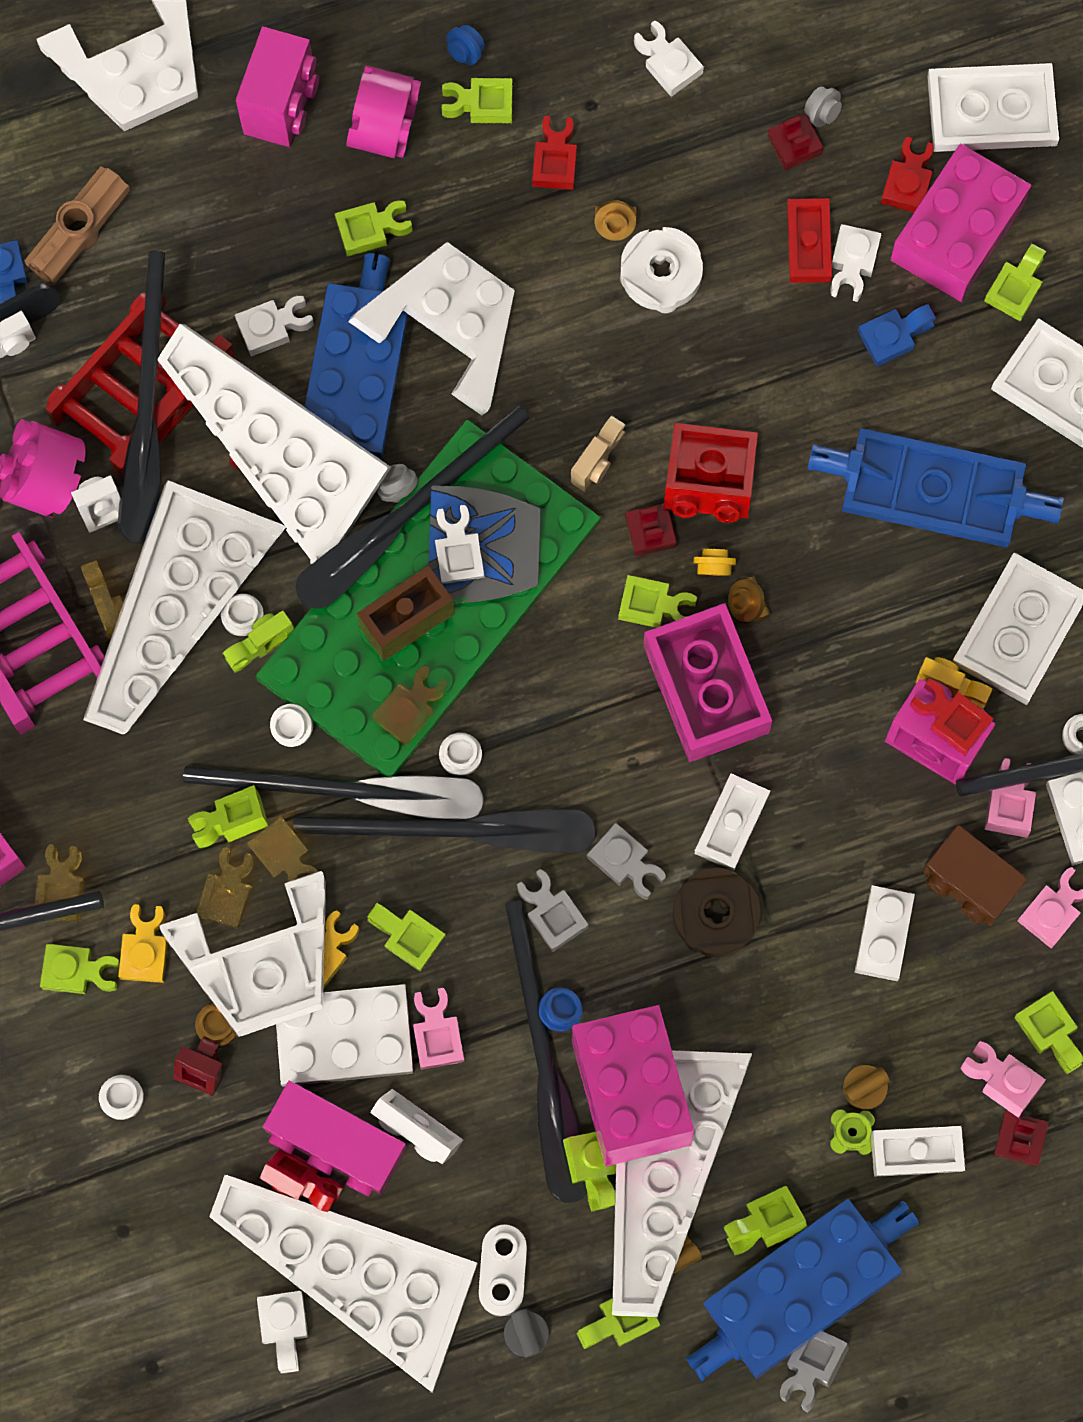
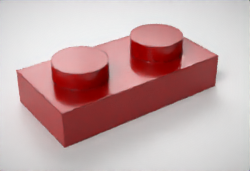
[787,198,832,283]

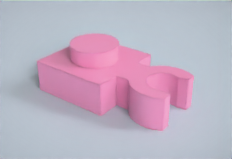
[985,758,1036,838]
[1018,867,1083,949]
[413,988,465,1070]
[961,1041,1046,1118]

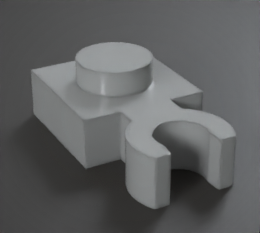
[587,823,666,900]
[517,869,589,952]
[780,1332,849,1413]

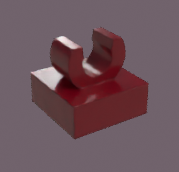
[767,113,823,170]
[625,504,676,556]
[173,1037,223,1096]
[993,1110,1049,1167]

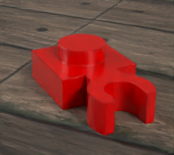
[532,116,577,190]
[881,137,934,213]
[910,679,994,756]
[259,1149,344,1213]

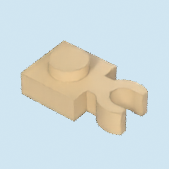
[571,416,625,492]

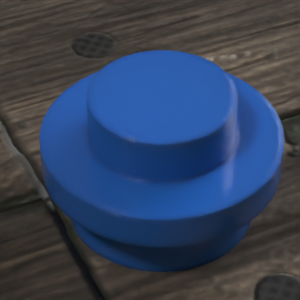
[446,25,485,65]
[539,987,583,1032]

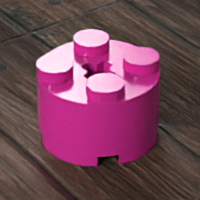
[346,65,421,158]
[0,419,85,518]

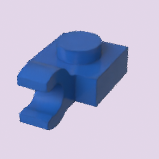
[0,240,28,304]
[858,304,936,367]

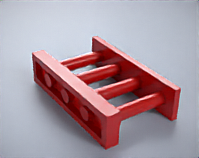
[45,292,236,478]

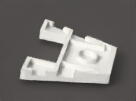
[36,0,198,131]
[348,242,515,416]
[159,871,326,1037]

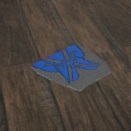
[429,486,541,603]

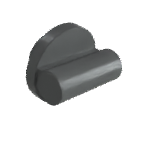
[504,1309,549,1358]

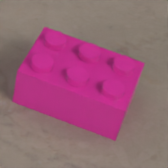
[890,143,1032,302]
[643,603,772,762]
[572,1005,694,1167]

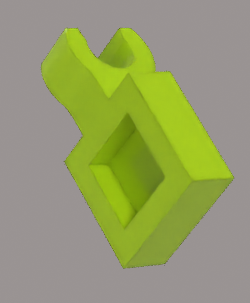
[984,244,1046,321]
[367,903,446,972]
[1015,991,1083,1075]
[563,1132,616,1212]
[724,1186,807,1255]
[576,1298,660,1349]

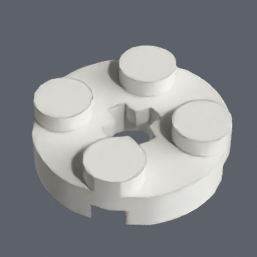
[620,227,703,313]

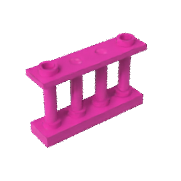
[0,532,105,735]

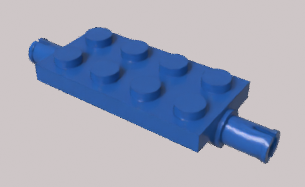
[305,253,409,458]
[807,428,1064,548]
[685,1199,919,1382]

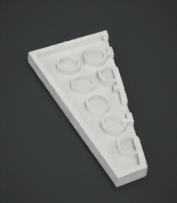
[157,324,391,564]
[83,480,286,735]
[612,1051,752,1317]
[209,1175,478,1393]

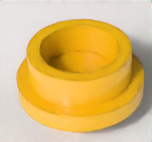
[693,549,736,576]

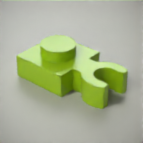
[442,78,513,123]
[335,200,413,257]
[618,575,697,628]
[223,610,294,673]
[188,785,268,848]
[40,944,120,994]

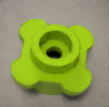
[830,1110,875,1155]

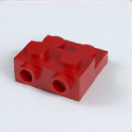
[663,423,758,523]

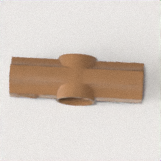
[24,166,130,285]

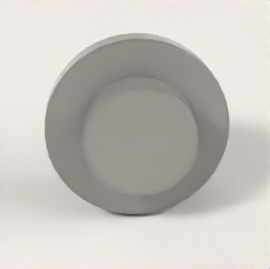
[804,87,842,127]
[377,464,418,503]

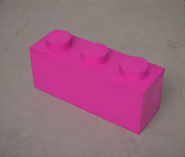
[263,1080,408,1197]

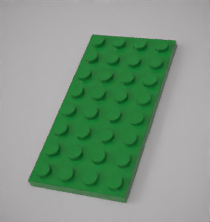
[256,420,601,779]

